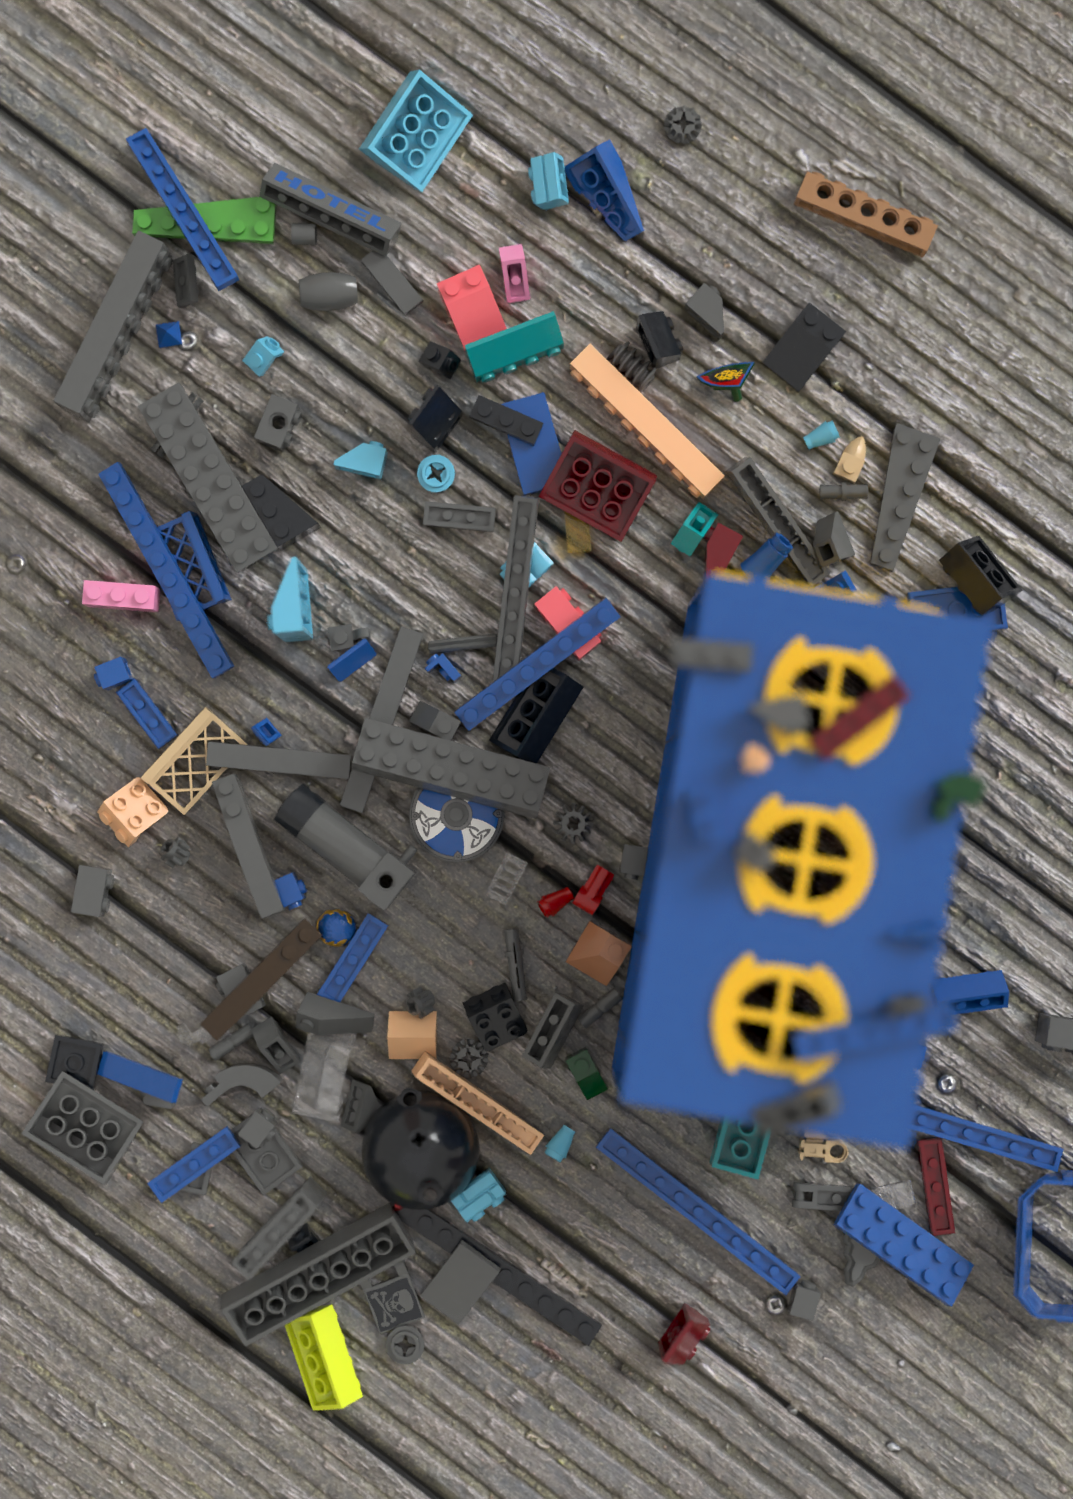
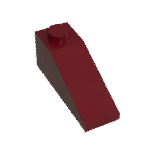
[704,523,743,579]

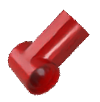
[572,865,614,915]

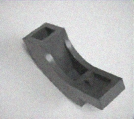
[201,1063,284,1106]

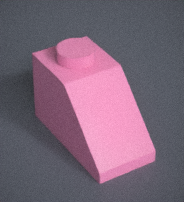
[499,244,530,303]

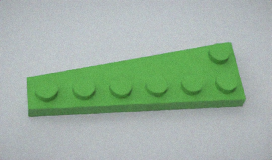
[132,197,276,244]

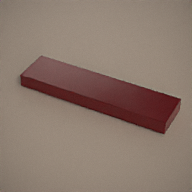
[808,675,910,762]
[917,1137,955,1236]

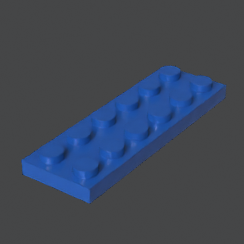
[833,1183,974,1307]

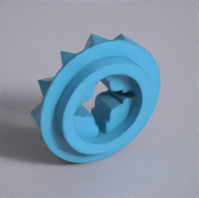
[417,455,455,493]

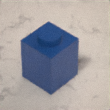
[94,657,133,691]

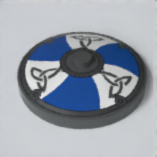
[409,788,504,862]

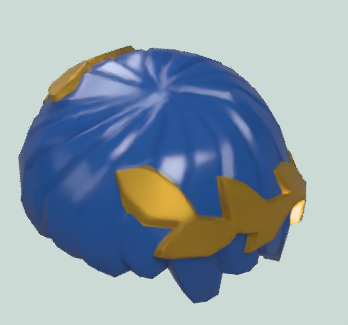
[316,909,356,947]

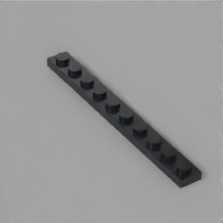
[393,1204,602,1346]

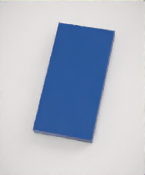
[501,392,561,496]
[907,587,1008,630]

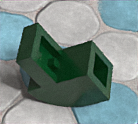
[930,773,987,822]

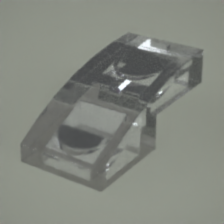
[869,1180,916,1210]

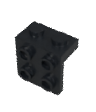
[462,983,528,1051]

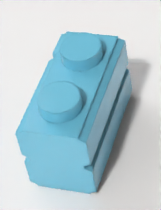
[528,152,569,210]
[451,1168,506,1222]

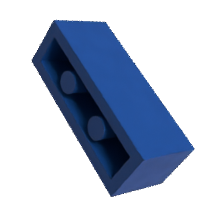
[932,970,1009,1015]

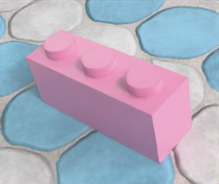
[82,580,160,612]

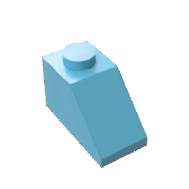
[333,441,388,480]

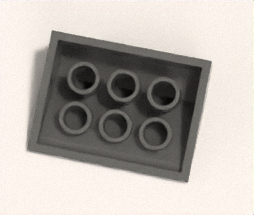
[21,1071,144,1185]

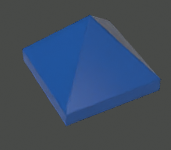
[156,321,183,348]
[251,718,282,746]

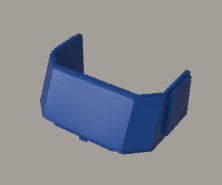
[1014,1170,1073,1323]

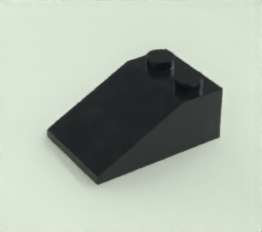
[762,302,846,393]

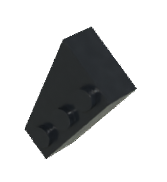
[242,474,321,551]

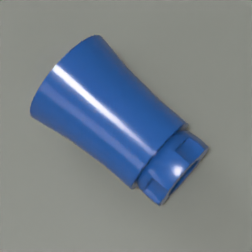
[740,533,793,580]

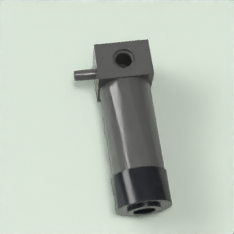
[274,783,417,911]

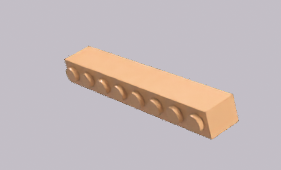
[570,344,725,499]

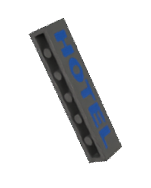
[259,163,402,256]

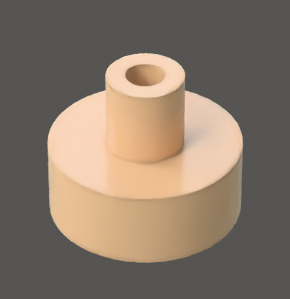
[741,745,770,773]

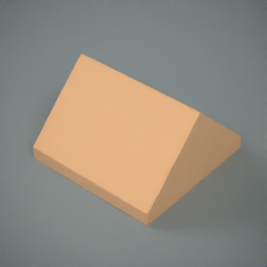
[387,1011,437,1059]

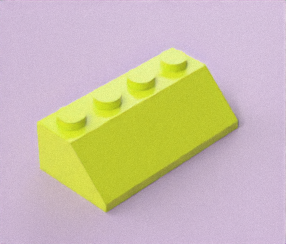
[285,1304,363,1411]

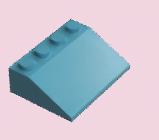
[359,70,473,192]
[268,557,313,642]

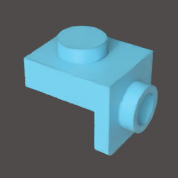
[242,336,284,377]

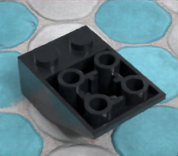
[408,384,463,454]

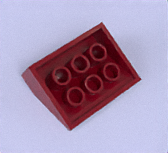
[538,430,657,542]

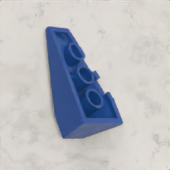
[564,139,644,241]

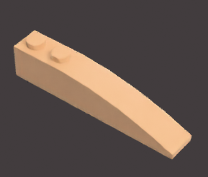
[411,1052,544,1155]

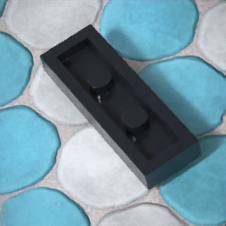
[469,395,544,446]

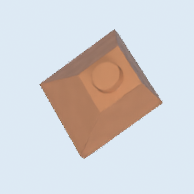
[566,921,632,986]

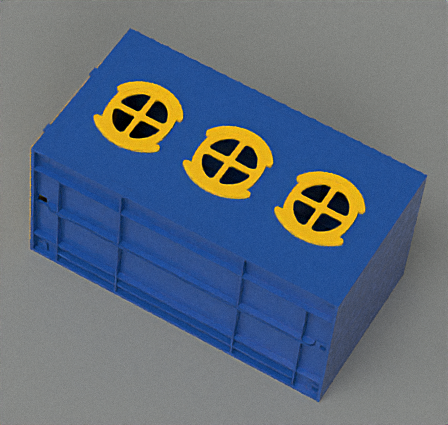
[611,571,993,1150]

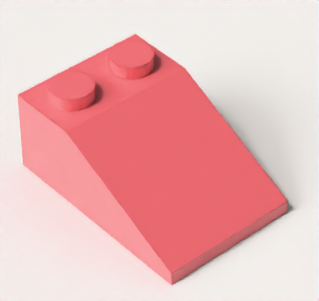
[436,264,507,352]

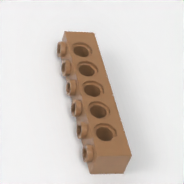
[794,171,938,258]

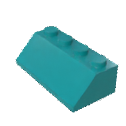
[465,311,564,383]

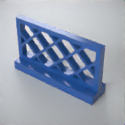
[157,511,232,621]

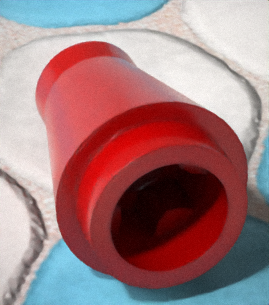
[537,887,574,918]

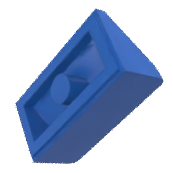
[328,639,377,682]

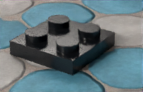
[45,1034,104,1090]

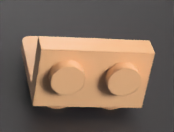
[97,777,168,847]

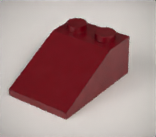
[658,1303,711,1365]

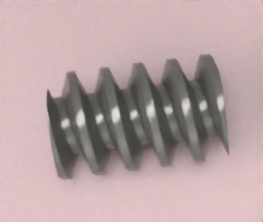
[606,341,657,393]

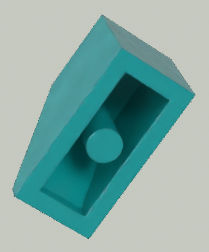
[671,502,718,556]

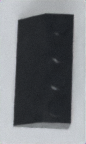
[489,668,584,764]

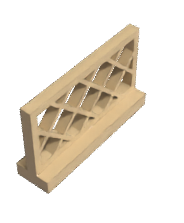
[141,707,248,815]

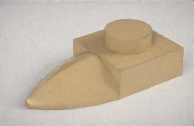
[833,436,866,484]

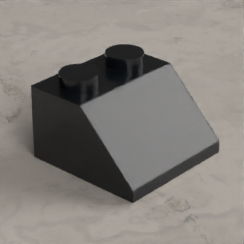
[636,311,683,369]

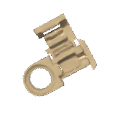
[798,1133,848,1163]

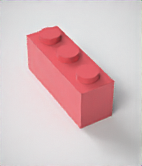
[534,586,602,661]

